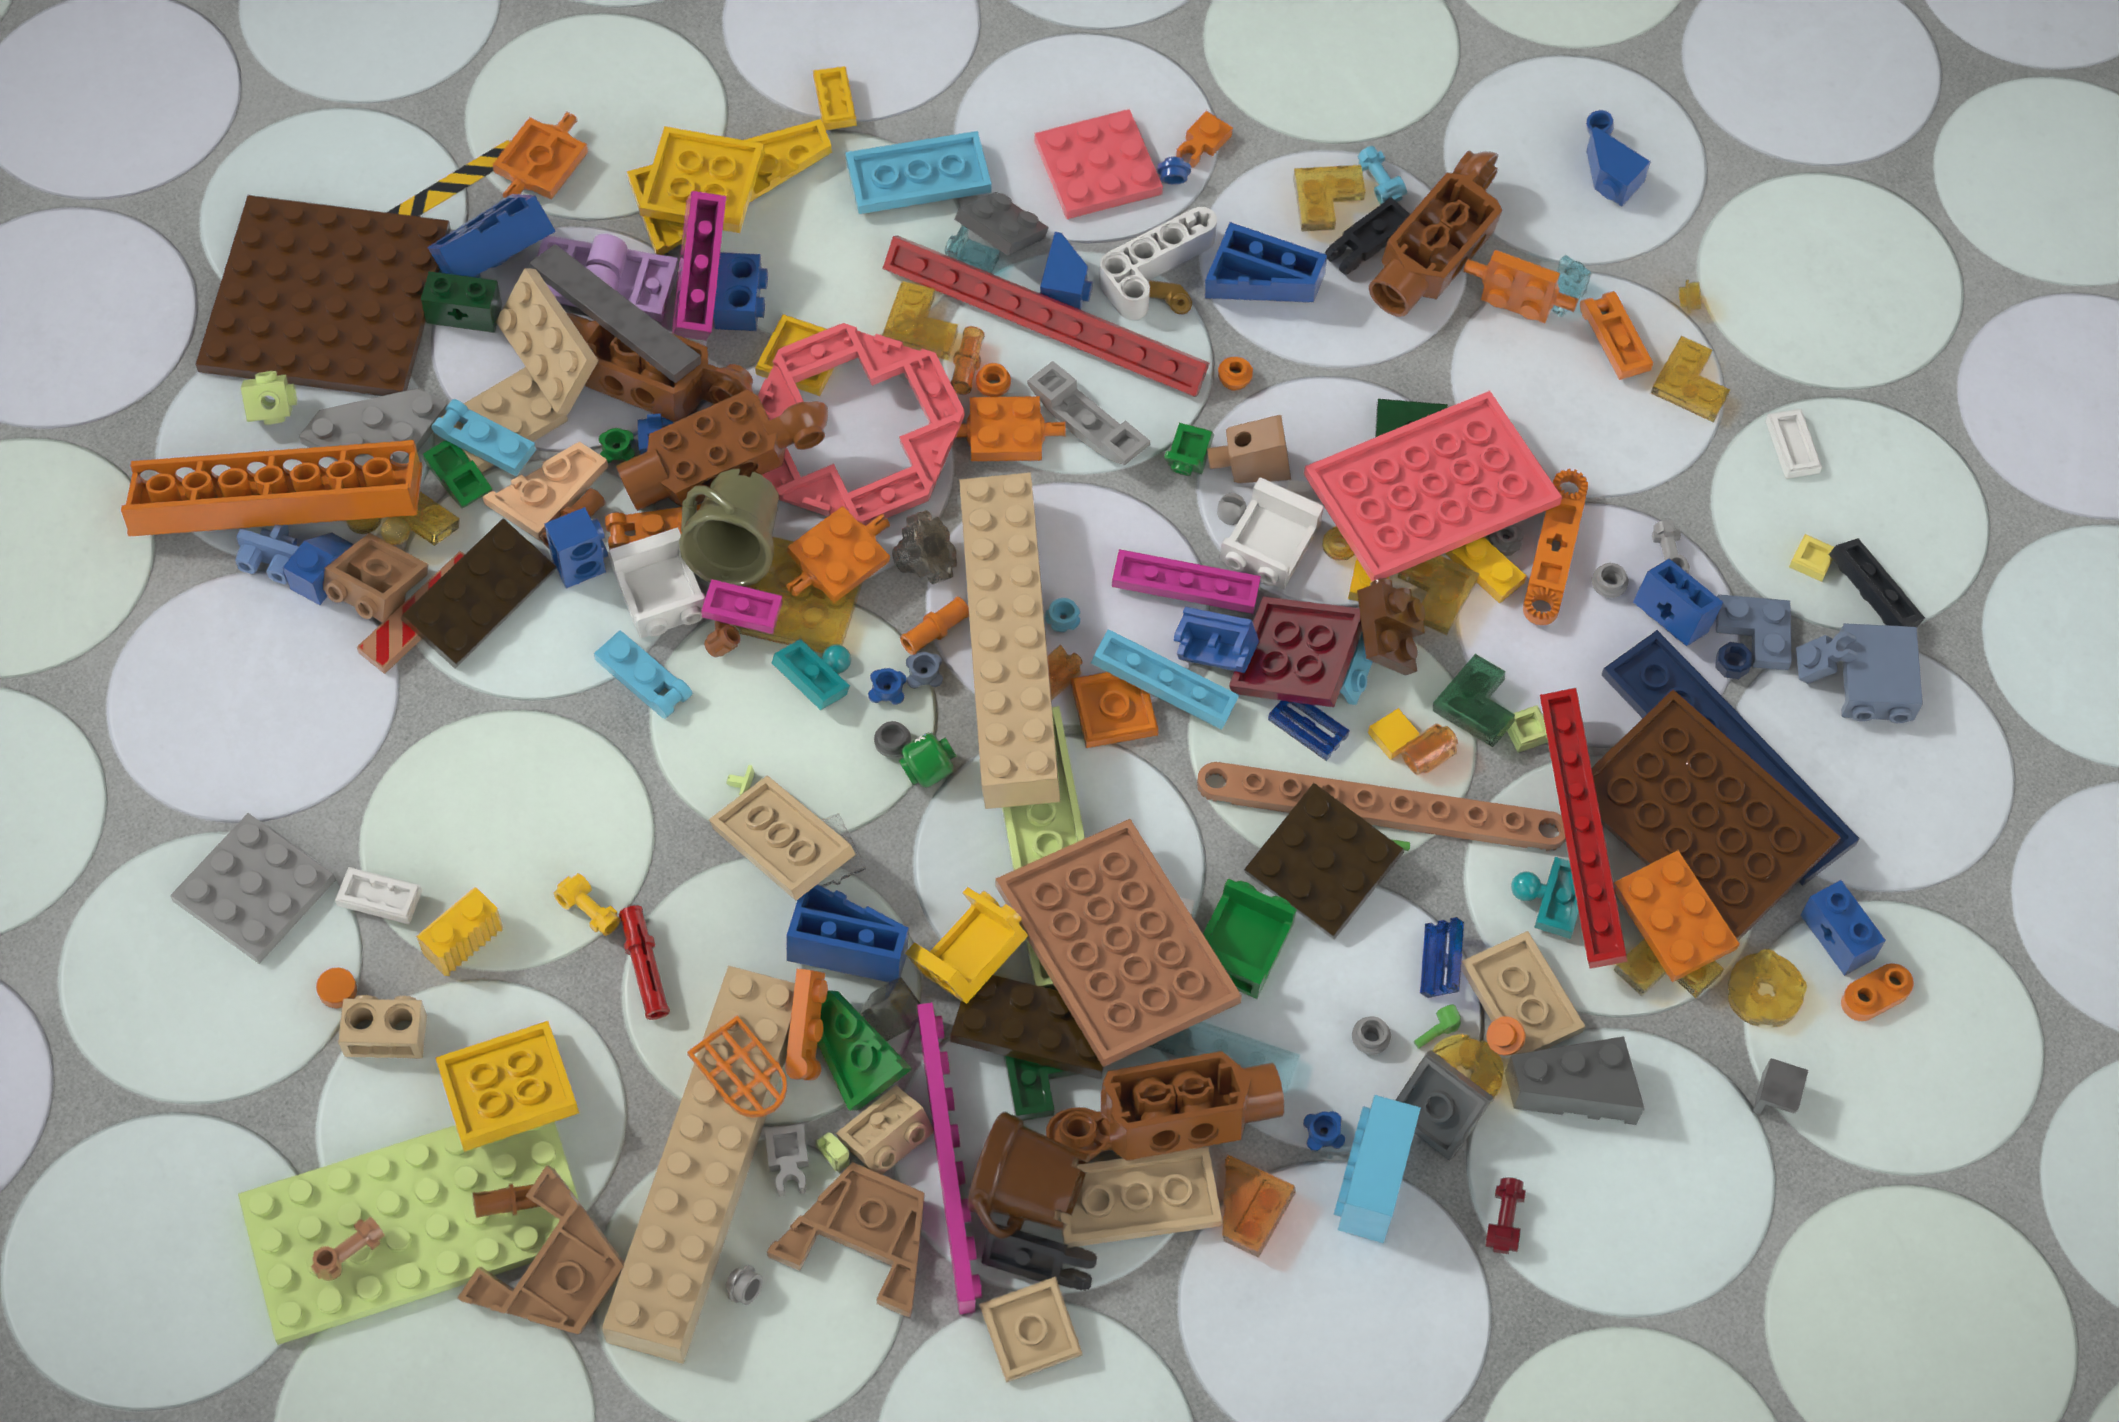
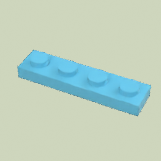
[1091,629,1239,730]

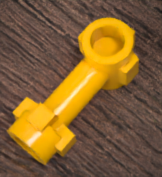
[553,873,620,936]

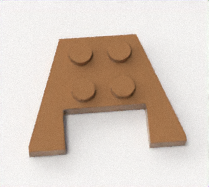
[767,1162,925,1318]
[457,1165,625,1334]

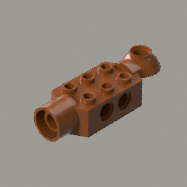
[1046,1051,1284,1165]

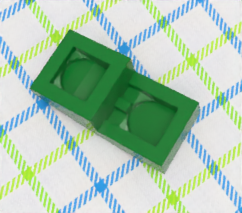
[422,440,492,509]

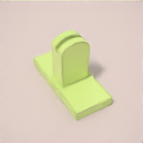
[726,765,755,795]

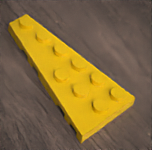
[627,119,832,255]

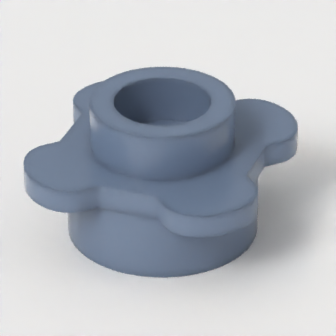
[906,652,943,688]

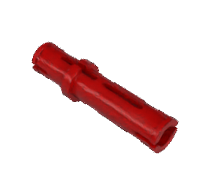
[619,905,670,1020]

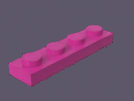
[1112,549,1261,614]

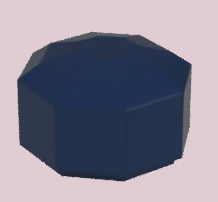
[1715,642,1753,680]

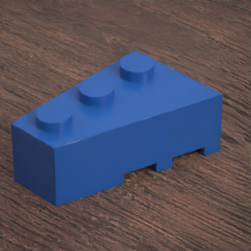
[1205,222,1327,302]

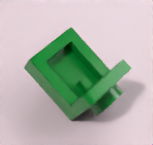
[1164,422,1214,476]

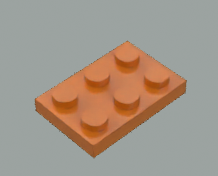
[1613,850,1740,982]

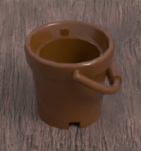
[967,1112,1090,1239]

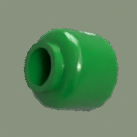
[899,732,956,788]

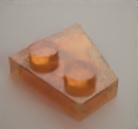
[1222,1155,1296,1258]

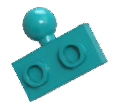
[771,639,851,710]
[1511,857,1579,939]

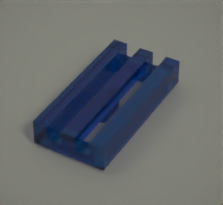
[1268,701,1350,761]
[1420,917,1464,998]

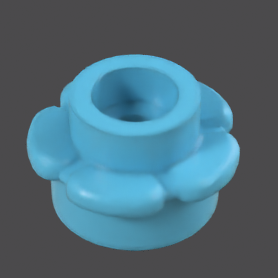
[1045,598,1081,633]

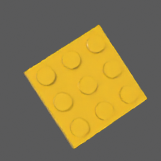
[639,126,764,233]
[435,1021,579,1152]

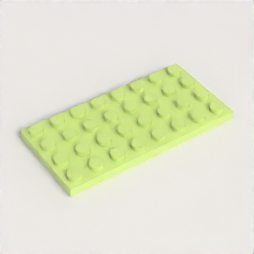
[238,1122,579,1345]

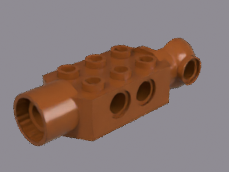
[1369,150,1502,317]
[566,312,753,422]
[616,389,828,511]

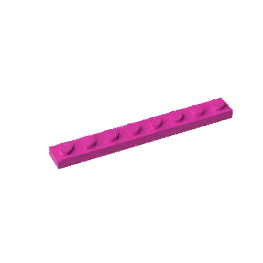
[917,1003,982,1315]

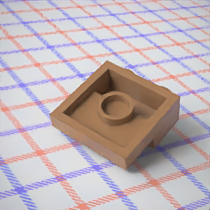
[323,533,429,622]

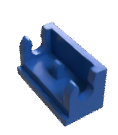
[1174,607,1259,673]

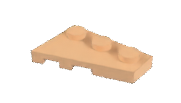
[483,442,608,541]

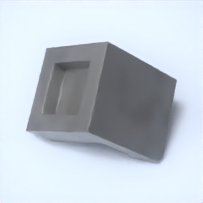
[1752,1058,1809,1115]

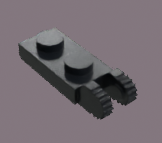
[1325,197,1410,275]
[981,1223,1097,1291]

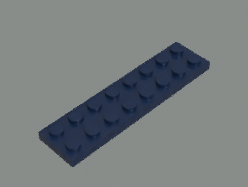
[1601,630,1860,886]

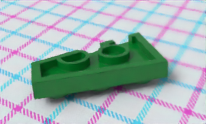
[817,990,912,1111]

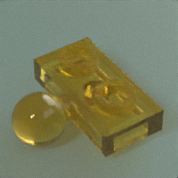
[381,491,460,546]

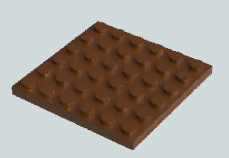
[195,195,451,396]

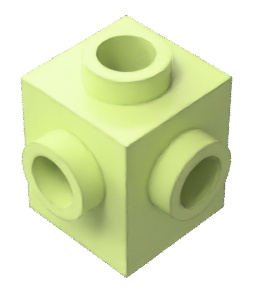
[241,371,297,425]

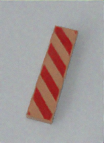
[357,551,465,674]

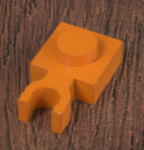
[1176,111,1233,168]

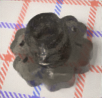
[892,510,957,585]

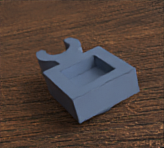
[1796,631,1858,684]

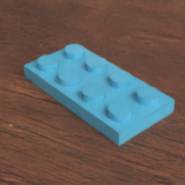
[845,131,992,214]

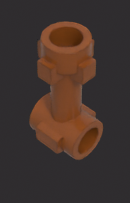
[704,621,740,657]

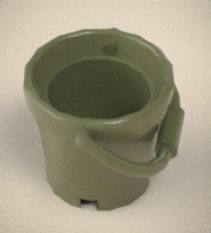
[679,469,779,587]

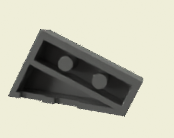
[1504,1036,1644,1125]

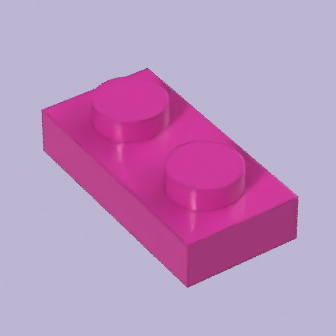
[701,579,783,634]

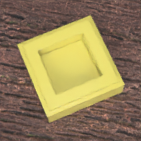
[1789,534,1834,582]

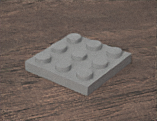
[170,813,336,964]

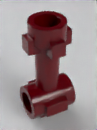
[1486,1177,1526,1254]

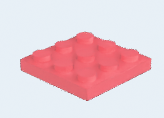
[1034,109,1163,220]

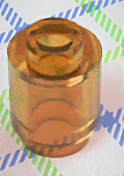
[1401,723,1458,775]

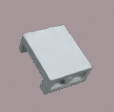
[1219,477,1324,590]
[609,528,706,638]

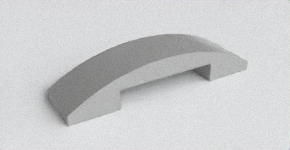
[1027,361,1150,465]

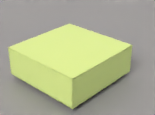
[1503,705,1548,753]

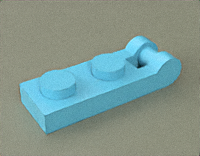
[431,399,536,476]
[594,630,693,719]

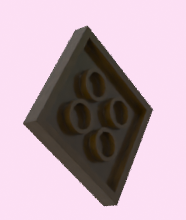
[1244,783,1404,940]

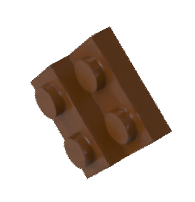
[1357,578,1425,676]

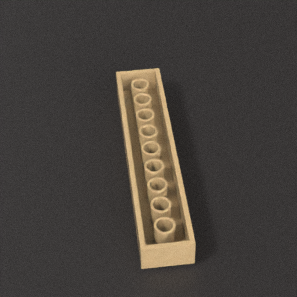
[959,472,1060,809]
[602,966,795,1364]

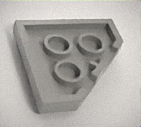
[299,388,448,466]

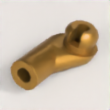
[1149,280,1192,315]

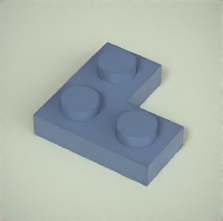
[1716,594,1792,670]

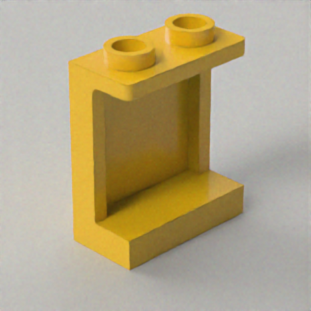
[905,887,1028,1004]

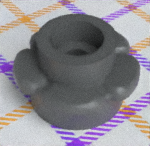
[1488,525,1524,556]

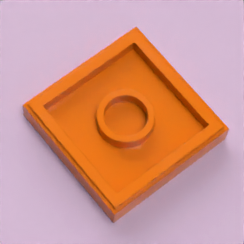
[1071,672,1159,748]

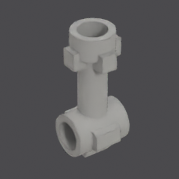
[1652,520,1690,574]

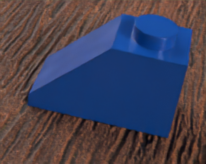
[1586,126,1651,207]
[1040,232,1093,310]
[283,532,354,605]

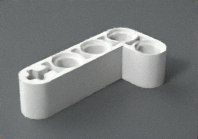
[1099,207,1217,320]

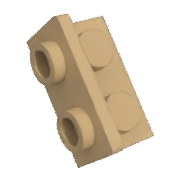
[836,1085,934,1175]

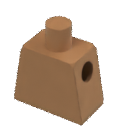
[1207,415,1291,483]

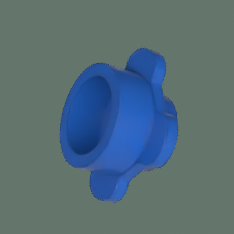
[868,668,907,705]
[1303,1111,1345,1151]

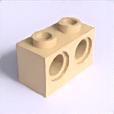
[338,995,427,1058]

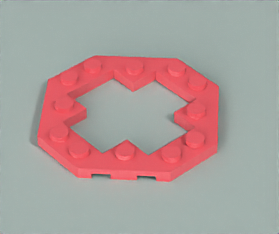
[758,323,965,526]

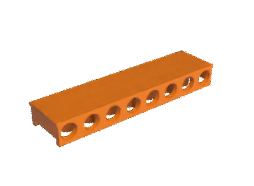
[121,440,423,537]

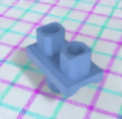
[235,525,299,585]

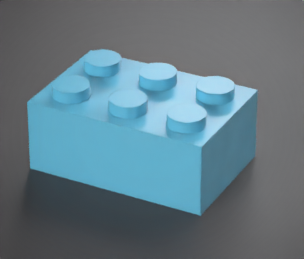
[1333,1095,1421,1243]

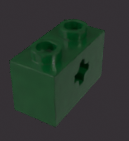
[421,271,502,333]

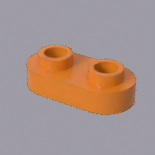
[1841,963,1914,1021]

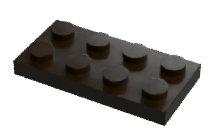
[401,518,557,668]
[950,975,1104,1079]

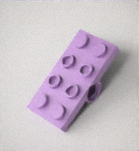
[537,234,679,322]

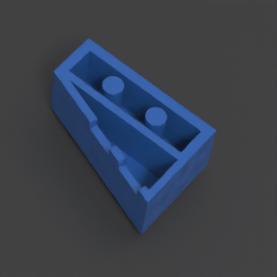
[428,194,556,278]
[786,884,909,985]

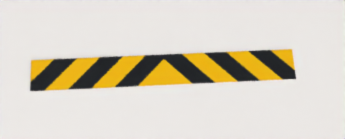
[387,140,510,217]

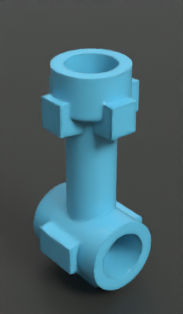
[1358,146,1407,205]

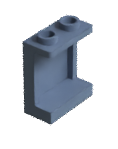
[1839,623,1923,723]

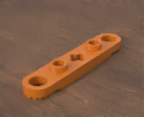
[1523,469,1588,625]

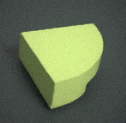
[815,1132,850,1173]

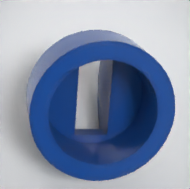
[1586,110,1614,136]

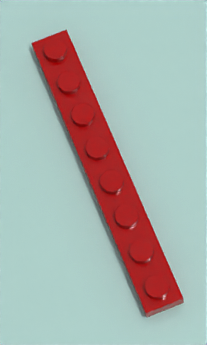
[1540,688,1628,969]

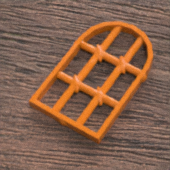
[687,1015,787,1118]

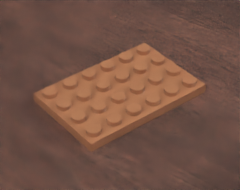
[995,819,1241,1067]

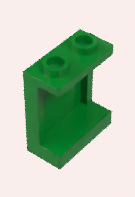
[1203,879,1297,999]

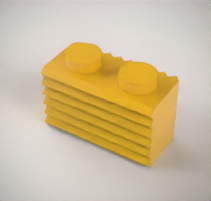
[416,887,503,976]

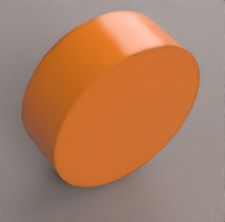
[316,967,357,1008]

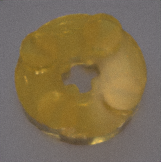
[1727,949,1807,1028]
[1432,1034,1504,1104]

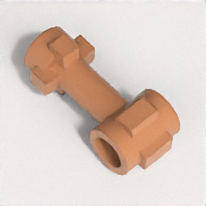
[311,1217,385,1281]

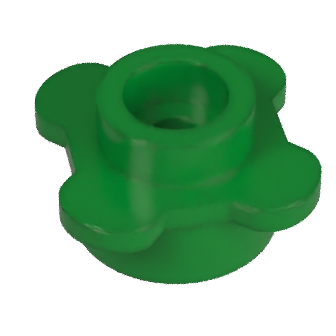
[598,428,635,463]

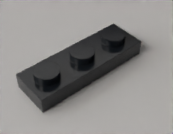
[1829,538,1925,627]

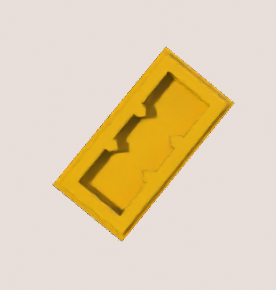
[813,66,857,130]

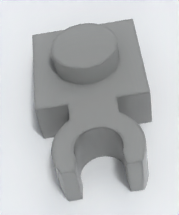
[764,1124,809,1197]

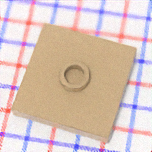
[979,1277,1083,1383]

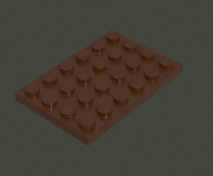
[1592,690,1840,941]

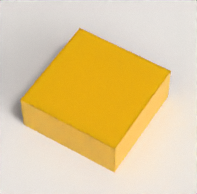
[1368,708,1421,760]

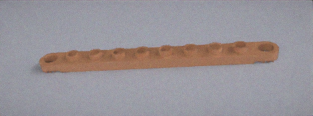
[1197,762,1566,851]

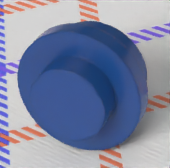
[1157,157,1191,185]

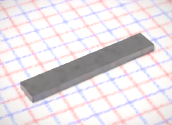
[529,244,701,383]

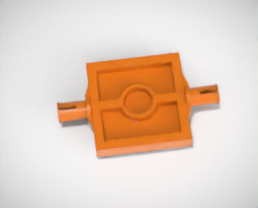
[492,112,588,200]
[1463,250,1579,323]
[956,396,1066,462]
[786,506,890,603]

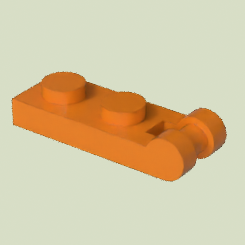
[1580,291,1653,380]
[605,504,701,550]
[785,969,828,1081]

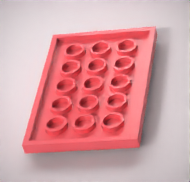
[1304,391,1562,581]

